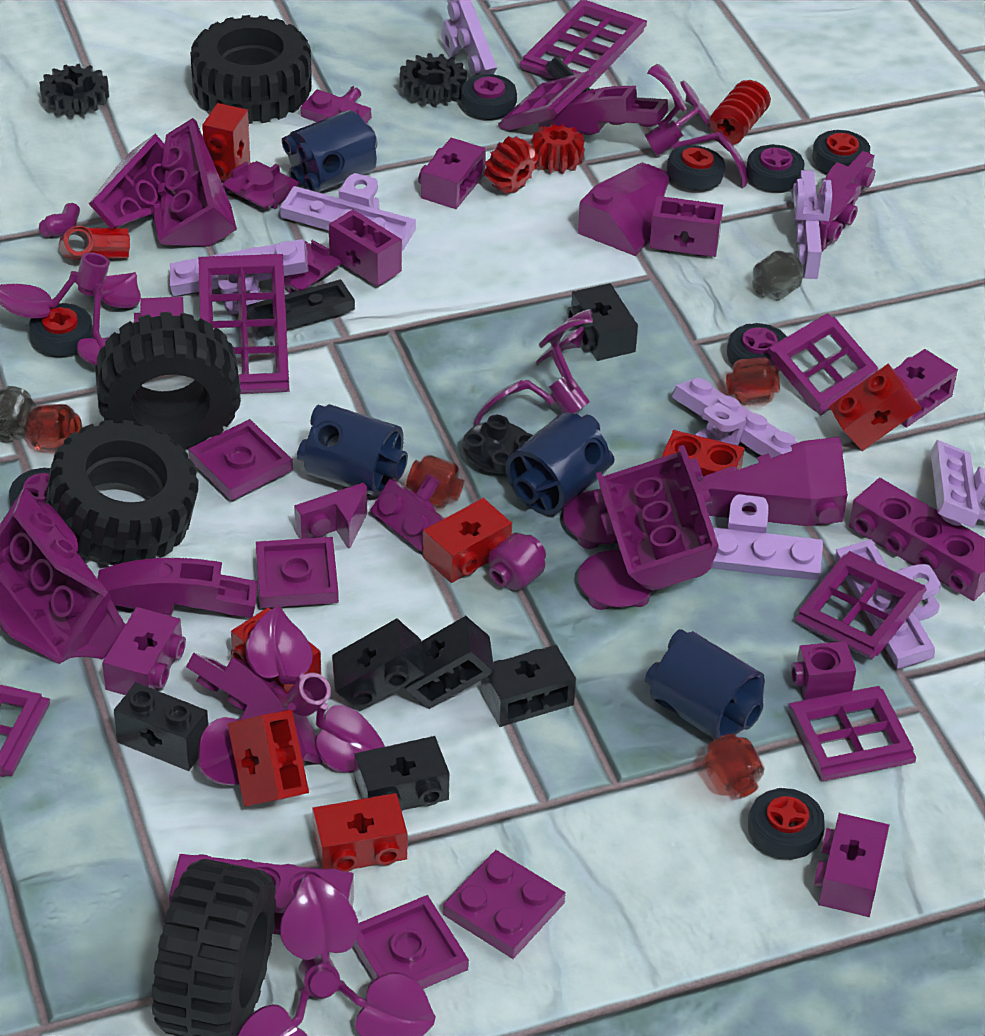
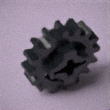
[399,53,467,104]
[39,64,110,116]

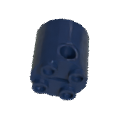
[282,110,378,193]
[297,404,408,497]
[506,412,615,515]
[645,629,765,743]

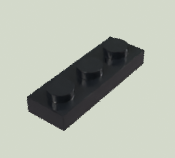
[246,279,355,337]

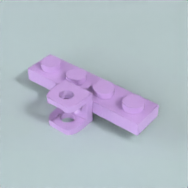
[441,0,497,76]
[792,170,832,279]
[280,173,416,251]
[170,239,308,315]
[672,377,798,458]
[931,440,985,528]
[711,494,823,581]
[836,539,941,669]

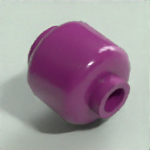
[488,533,546,591]

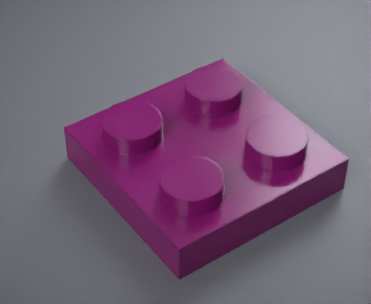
[188,419,293,501]
[256,537,339,608]
[443,850,566,959]
[353,895,469,989]

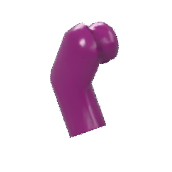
[39,203,80,238]

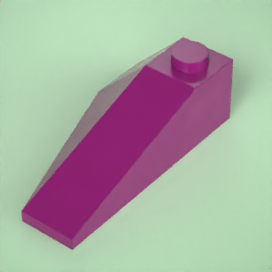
[154,118,237,246]
[88,133,165,230]
[578,162,670,256]
[698,437,848,526]

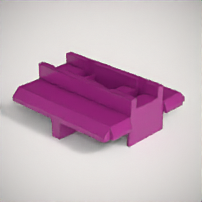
[223,161,299,210]
[284,240,341,293]

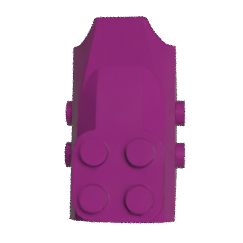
[593,445,719,590]
[0,487,125,664]

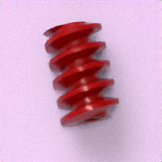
[709,80,771,145]

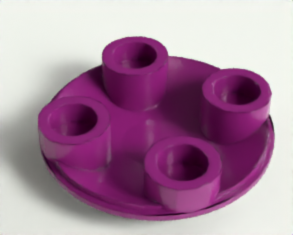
[563,490,617,549]
[578,550,653,610]

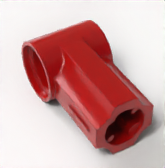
[59,225,130,261]

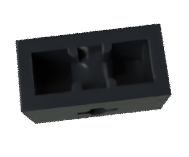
[567,283,638,361]
[405,616,495,709]
[332,618,425,711]
[481,644,576,727]
[114,682,209,771]
[354,736,450,811]

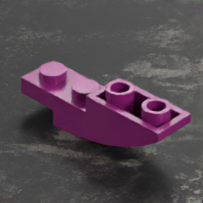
[538,86,669,135]
[819,151,876,252]
[97,558,258,618]
[186,653,322,764]

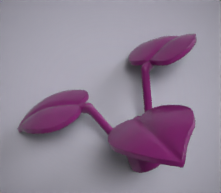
[645,64,748,189]
[0,253,141,365]
[474,309,593,426]
[198,606,385,785]
[237,874,436,1036]

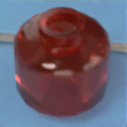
[726,357,780,406]
[24,404,82,452]
[406,455,464,509]
[703,734,765,799]

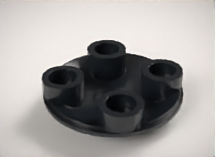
[462,414,533,474]

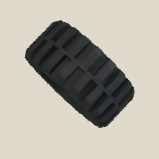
[190,15,312,124]
[95,312,241,451]
[45,420,199,565]
[151,859,277,1036]

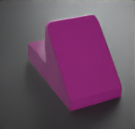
[294,483,367,549]

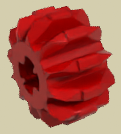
[531,123,585,174]
[484,136,539,194]

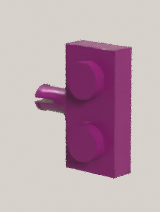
[300,86,372,124]
[370,474,444,551]

